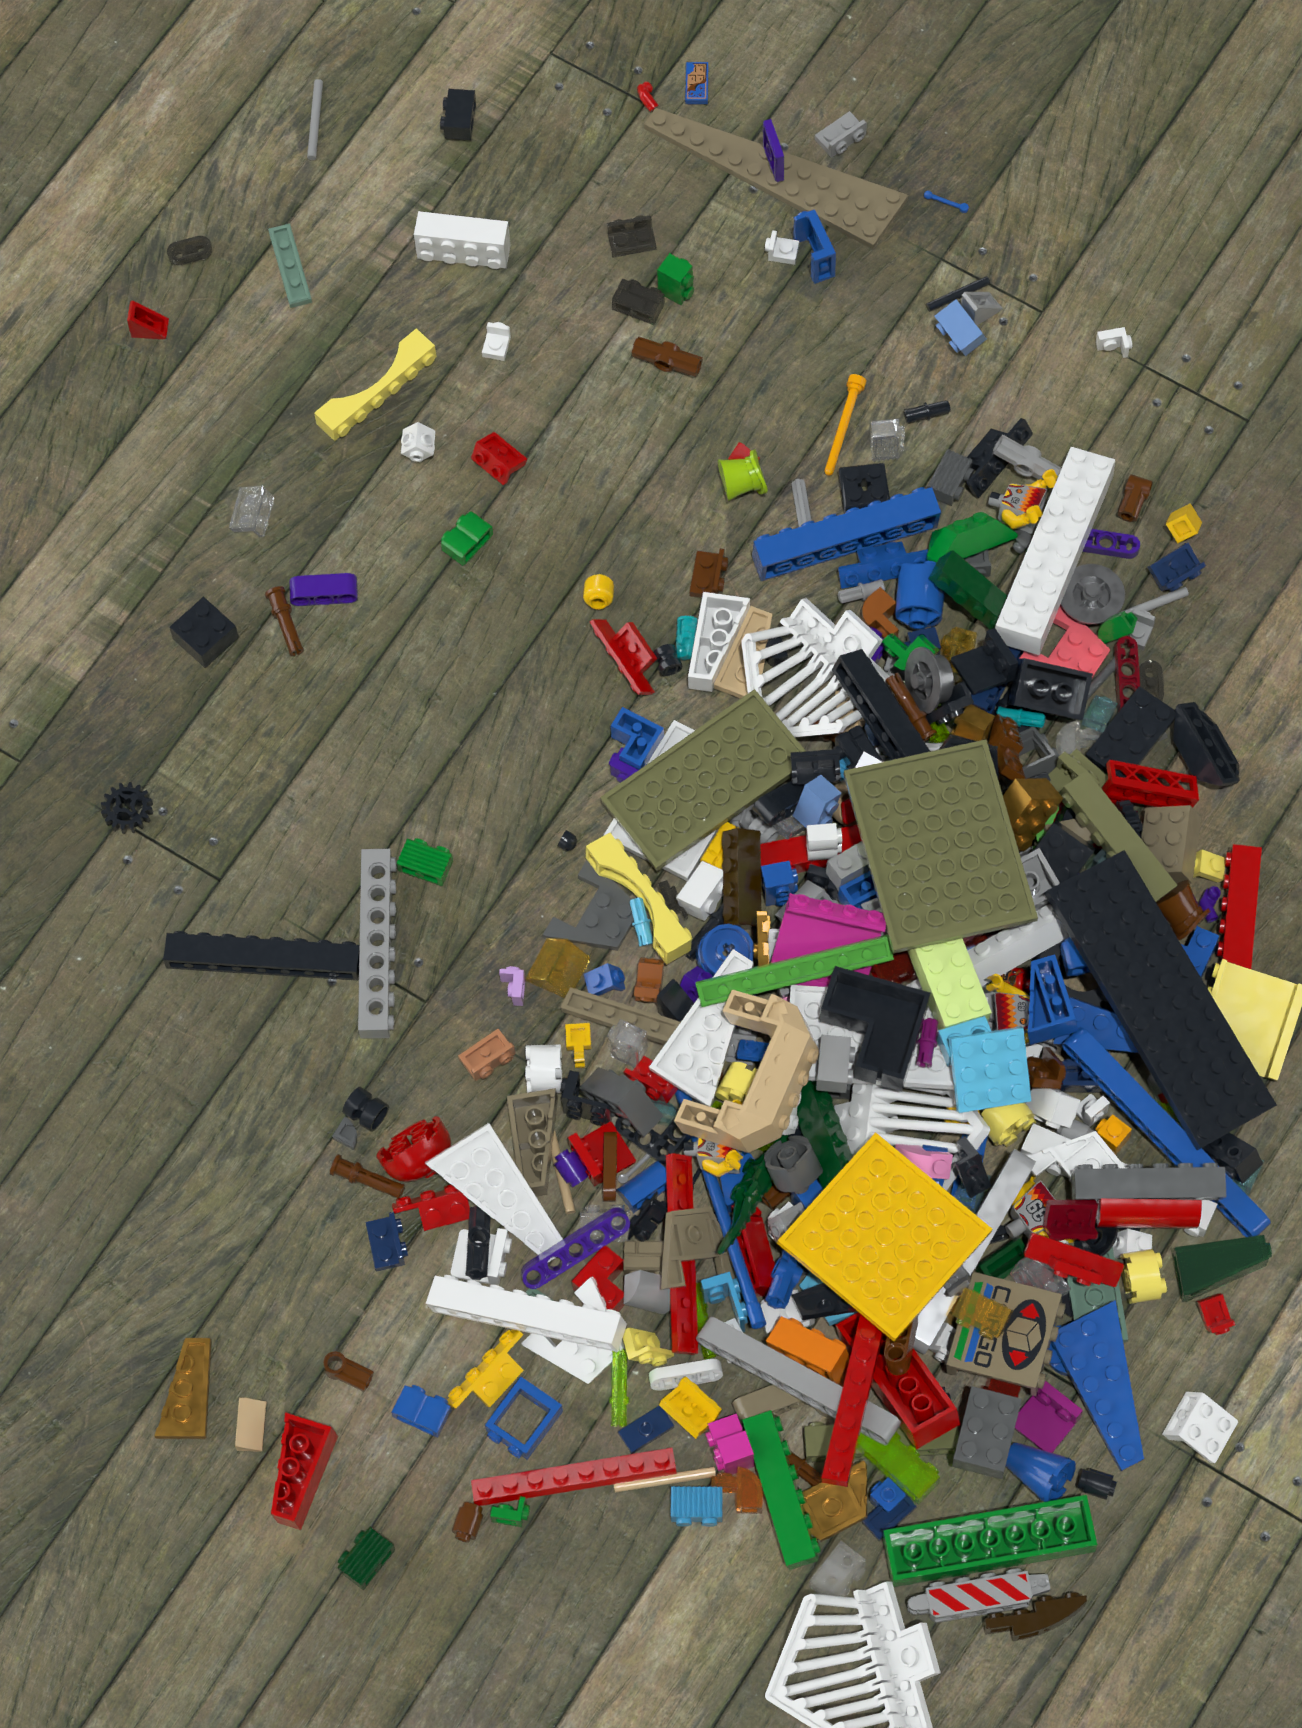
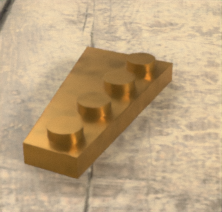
[154,1338,211,1439]

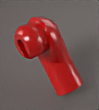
[637,81,659,112]

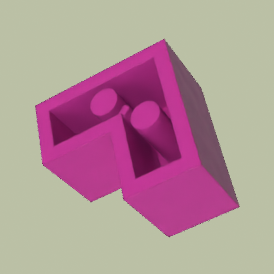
[705,1414,754,1477]

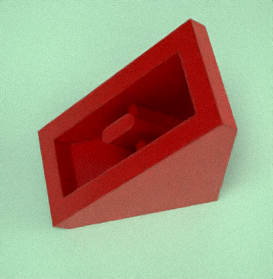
[127,300,169,340]

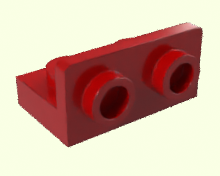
[471,432,527,485]
[623,1056,678,1104]

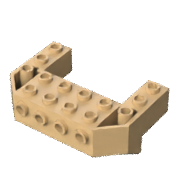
[674,990,819,1153]

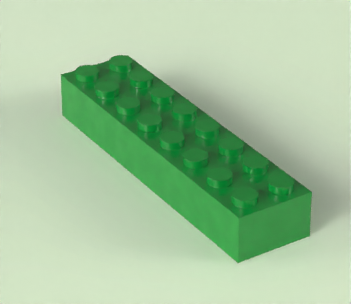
[883,1495,1098,1587]

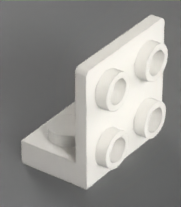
[1162,1392,1238,1463]

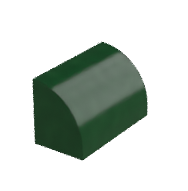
[975,1237,1031,1279]

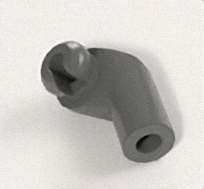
[1013,528,1032,553]

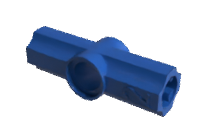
[765,1249,803,1309]

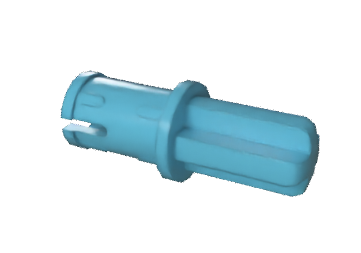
[630,897,653,947]

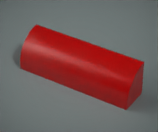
[1097,1198,1202,1229]

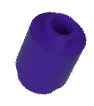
[554,1149,588,1187]

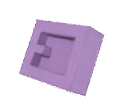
[499,966,526,1006]

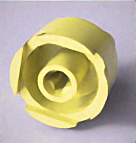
[715,1062,758,1102]
[981,1103,1036,1147]
[1121,1249,1167,1304]

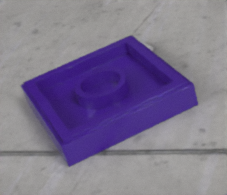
[763,119,784,182]

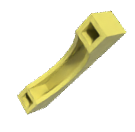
[314,328,436,441]
[585,833,692,965]

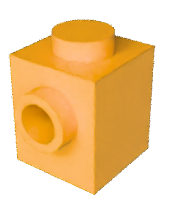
[1095,1114,1132,1155]

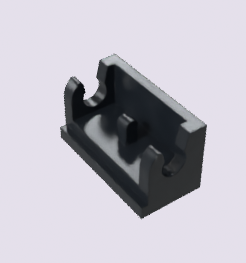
[790,749,841,786]

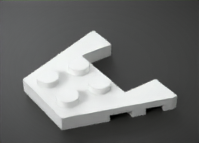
[1027,1131,1126,1218]
[521,1277,626,1384]

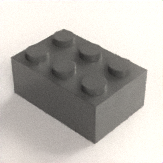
[952,1386,1022,1479]

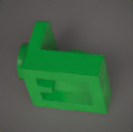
[490,1496,530,1528]

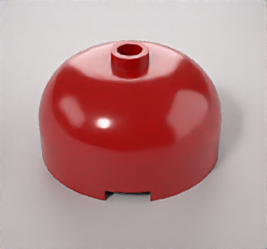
[376,1116,451,1182]

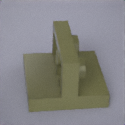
[1048,748,1108,794]

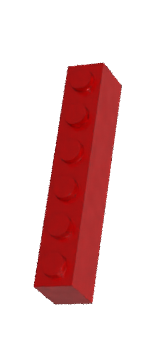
[1215,844,1262,979]

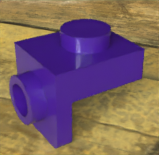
[609,747,638,783]

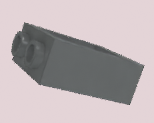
[998,727,1059,789]

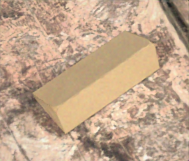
[235,1397,267,1452]

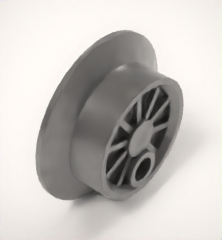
[1061,564,1125,624]
[905,647,954,714]

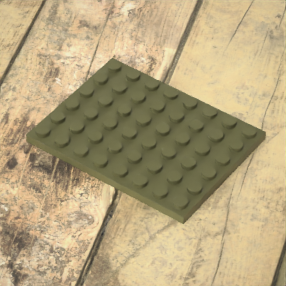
[843,739,1038,954]

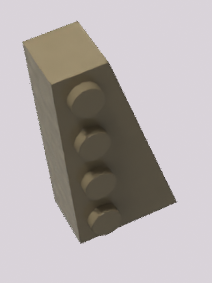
[507,1088,558,1196]

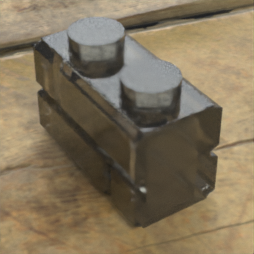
[612,279,665,325]

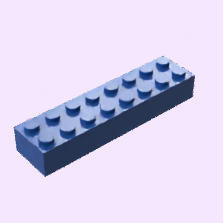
[752,487,941,581]

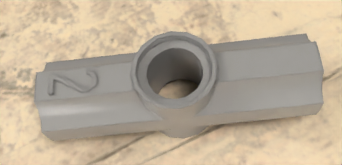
[993,435,1062,481]

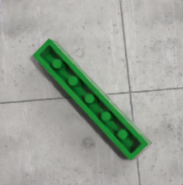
[742,1410,821,1570]

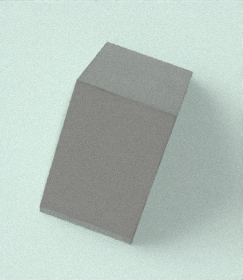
[961,292,1003,325]

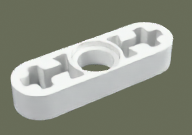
[649,1359,723,1391]

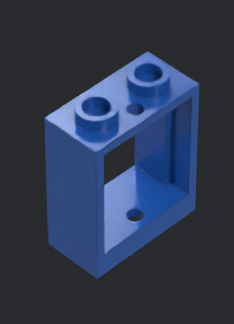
[485,1377,563,1460]

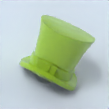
[718,449,768,501]

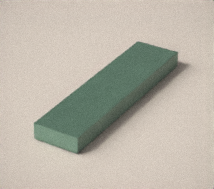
[268,223,312,308]

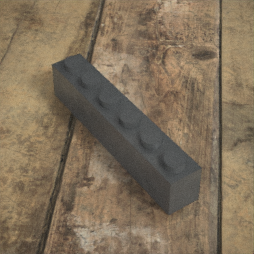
[1071,1163,1227,1202]

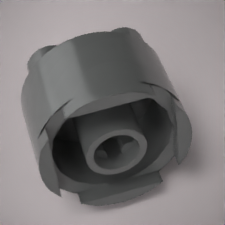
[764,1136,823,1194]

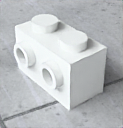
[676,861,723,921]
[1026,1087,1080,1129]

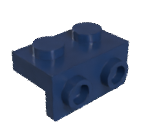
[1147,543,1206,592]

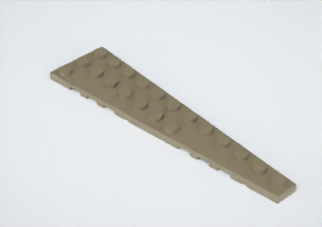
[644,108,908,249]

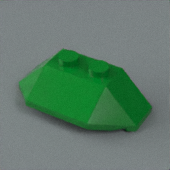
[927,512,1018,563]

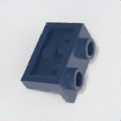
[366,1212,408,1271]

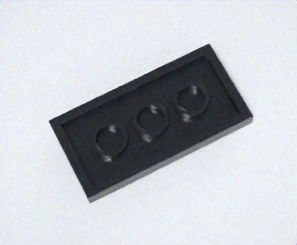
[1085,686,1175,778]

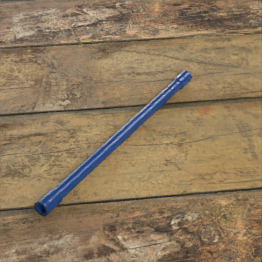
[675,1089,766,1329]

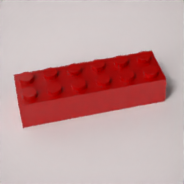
[836,1312,960,1450]

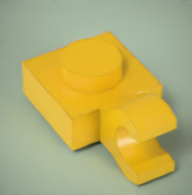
[565,1023,591,1068]

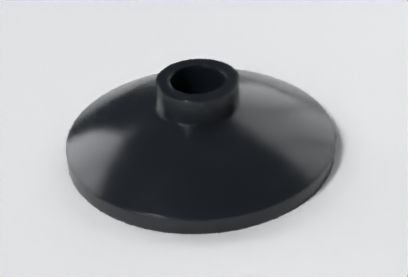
[1074,1218,1118,1256]

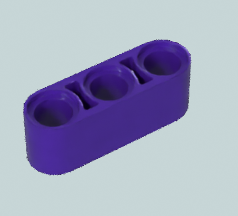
[289,573,358,606]

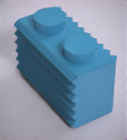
[671,1486,723,1527]

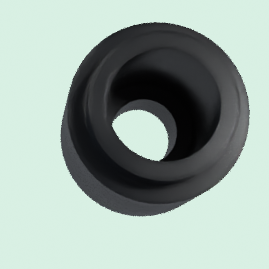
[1078,1468,1117,1500]

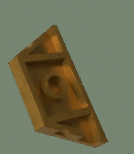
[802,1460,867,1542]

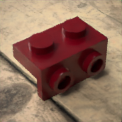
[1043,1200,1098,1241]

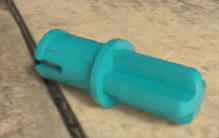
[997,706,1045,728]

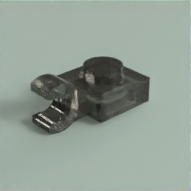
[658,880,688,920]

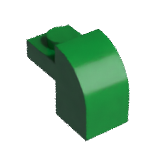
[882,633,940,670]

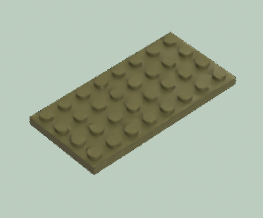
[600,689,805,871]

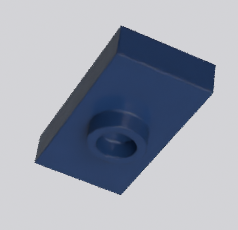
[618,1406,674,1454]

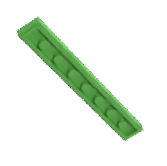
[696,934,894,1007]

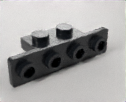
[967,418,1033,498]

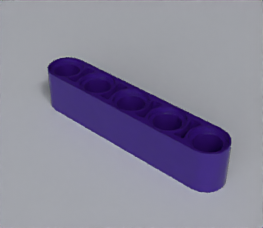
[521,1207,630,1289]

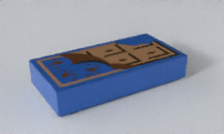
[685,62,709,104]

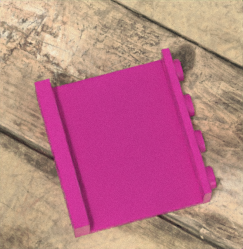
[770,893,886,987]

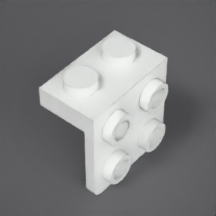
[451,1228,512,1286]

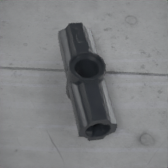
[465,1205,491,1280]

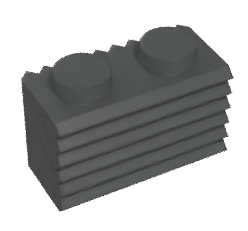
[927,449,974,506]

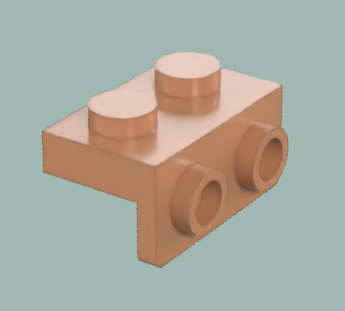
[458,1029,516,1081]

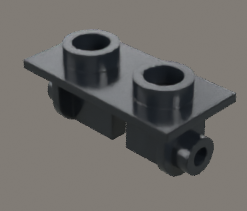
[628,1191,668,1242]

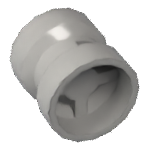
[748,816,780,844]

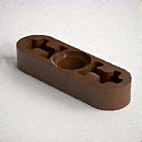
[603,1132,617,1202]

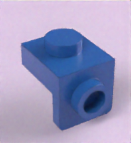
[584,963,625,996]
[870,1477,906,1513]

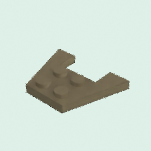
[661,1207,737,1290]

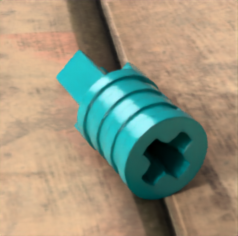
[676,616,698,661]

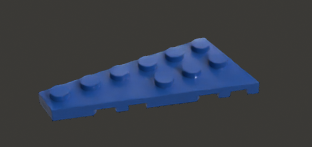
[1051,1300,1144,1472]

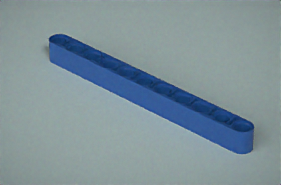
[1062,1027,1271,1241]

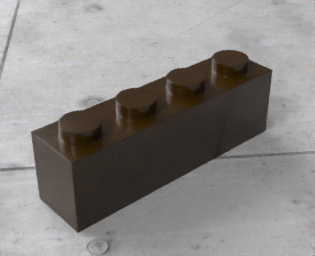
[722,828,762,930]

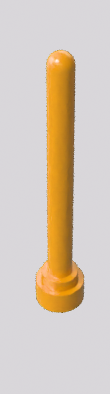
[825,374,867,476]

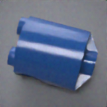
[895,561,945,629]

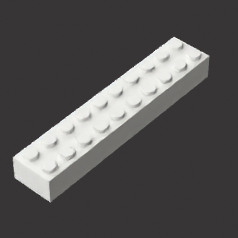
[995,447,1115,655]

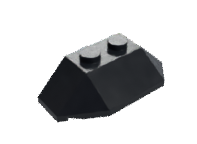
[1173,702,1240,786]

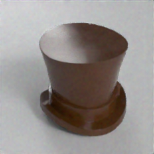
[1157,880,1211,940]

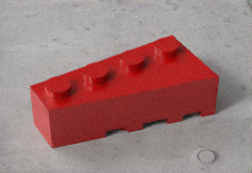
[271,1412,338,1530]

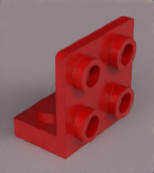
[568,1122,636,1187]

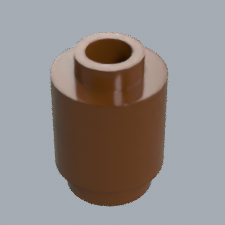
[452,1502,483,1543]

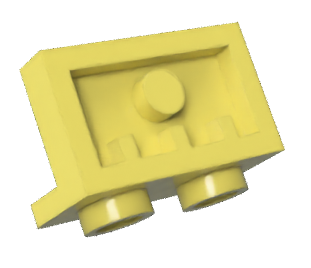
[623,1328,674,1367]

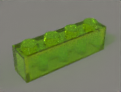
[857,1432,940,1505]

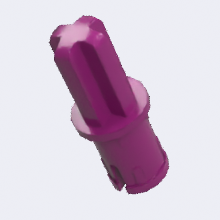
[916,1018,938,1068]

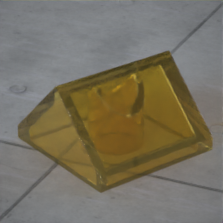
[525,938,590,998]

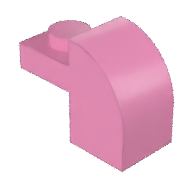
[895,1144,953,1179]

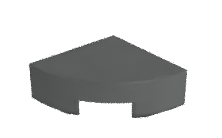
[332,1116,358,1150]

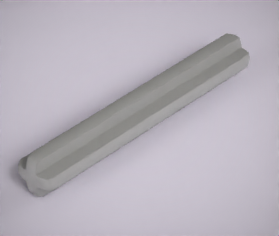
[791,479,814,561]

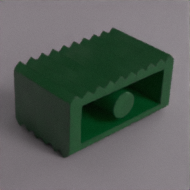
[337,1527,395,1590]

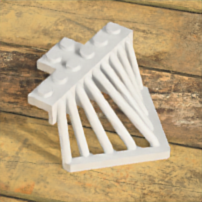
[741,598,895,737]
[834,1083,990,1191]
[765,1581,941,1728]

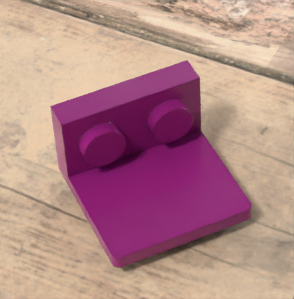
[1015,1381,1083,1453]

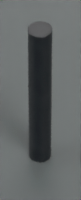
[926,276,990,312]

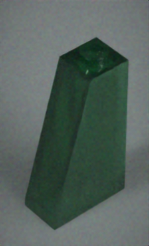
[1173,1235,1272,1303]

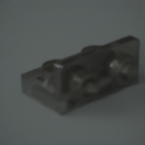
[607,215,657,258]

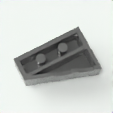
[579,1067,663,1137]

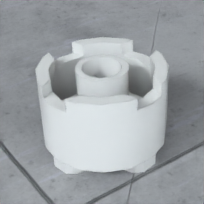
[526,1045,562,1093]

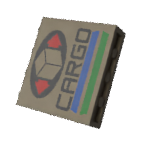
[946,1272,1066,1396]

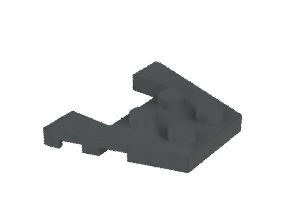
[543,860,634,951]

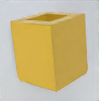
[1166,503,1202,543]

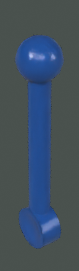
[924,190,969,213]

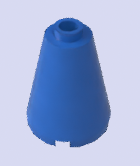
[1006,1442,1076,1502]

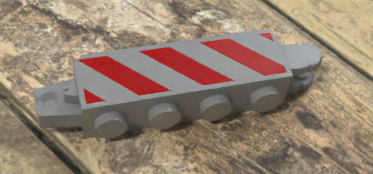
[907,1568,1050,1623]

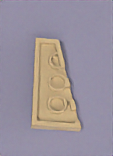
[714,606,772,699]

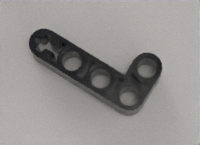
[752,781,832,826]

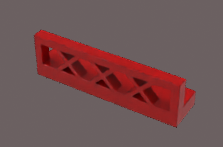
[1101,760,1199,808]

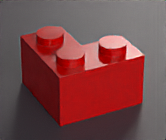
[572,1245,625,1312]

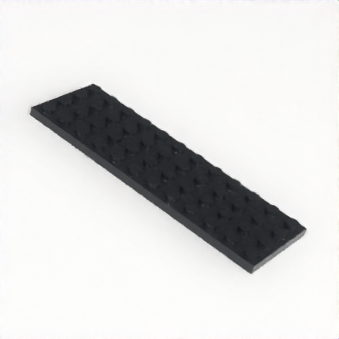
[1044,850,1277,1150]

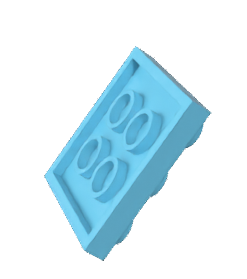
[949,1027,1031,1113]

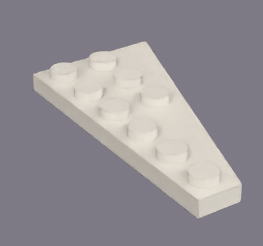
[649,949,754,1107]
[425,1123,563,1262]

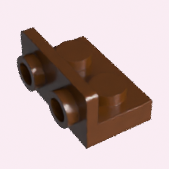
[689,548,729,598]
[1027,1047,1066,1089]

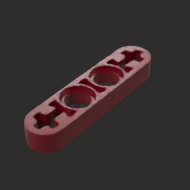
[1114,636,1140,713]

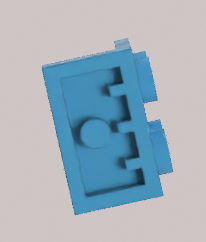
[701,1272,748,1332]

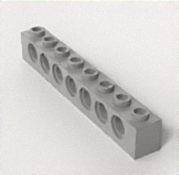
[358,849,396,1039]

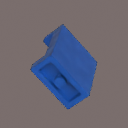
[794,209,836,284]

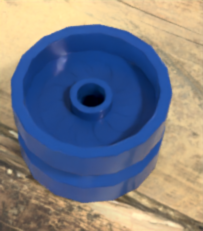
[696,924,754,977]

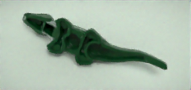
[717,1135,789,1255]

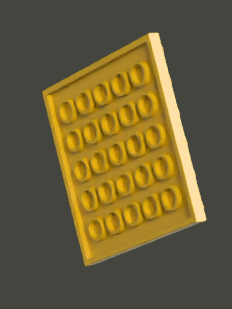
[777,1132,992,1342]

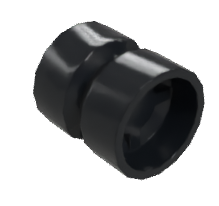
[342,1087,389,1132]

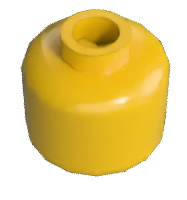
[583,574,614,610]

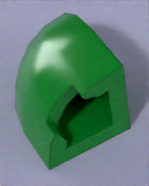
[1098,611,1138,644]

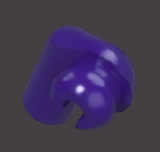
[1199,886,1221,923]

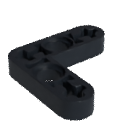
[615,1100,701,1164]

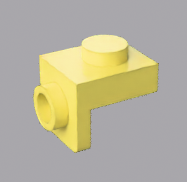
[1193,850,1226,883]

